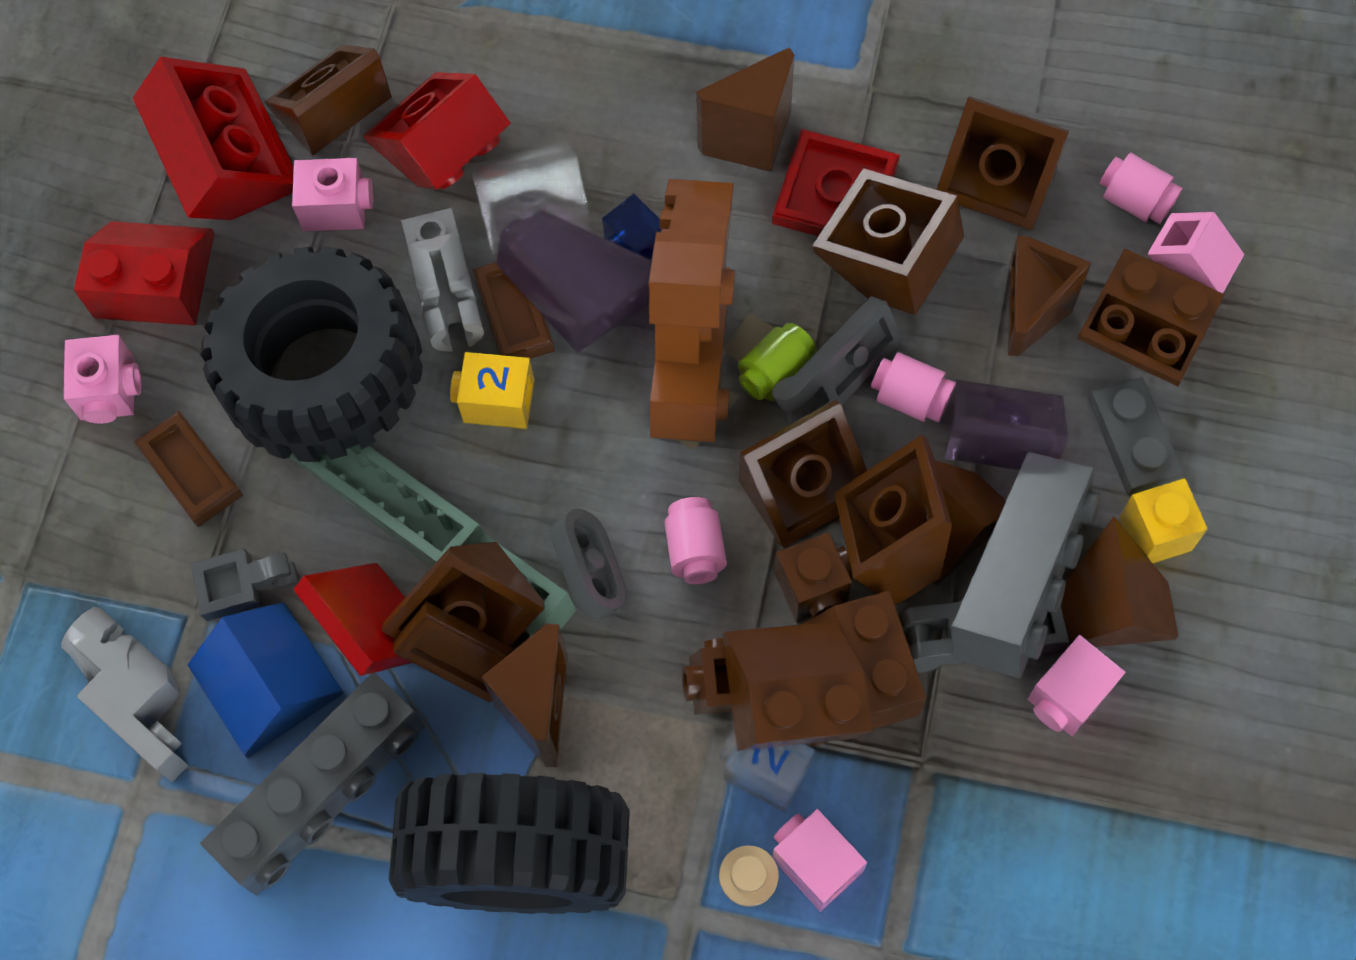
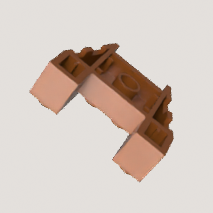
[649,179,735,442]

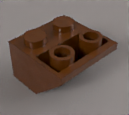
[1077,248,1225,387]

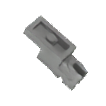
[401,208,484,352]
[61,607,189,783]

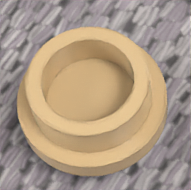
[719,845,779,907]

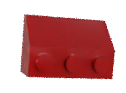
[132,56,294,221]

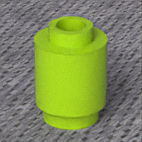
[738,323,817,401]

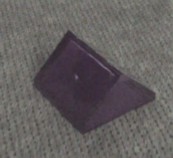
[944,379,1068,470]

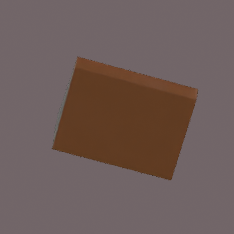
[264,44,392,156]
[696,47,795,172]
[936,96,1070,230]
[739,400,867,547]
[382,542,545,646]
[482,623,568,767]

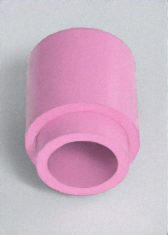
[1099,152,1183,225]
[871,352,956,423]
[664,497,727,584]

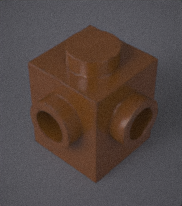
[774,532,853,623]
[682,638,732,715]

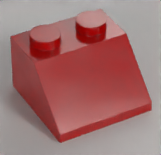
[362,72,511,190]
[74,221,215,326]

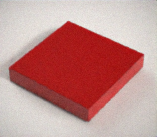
[772,129,901,236]
[293,562,412,676]

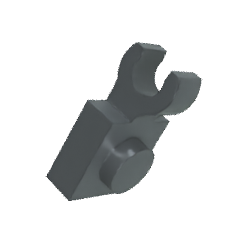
[190,548,299,622]

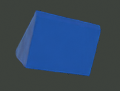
[188,602,344,758]

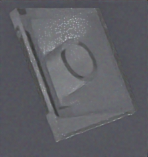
[469,140,593,257]

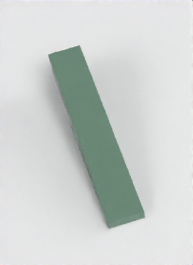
[290,444,576,641]

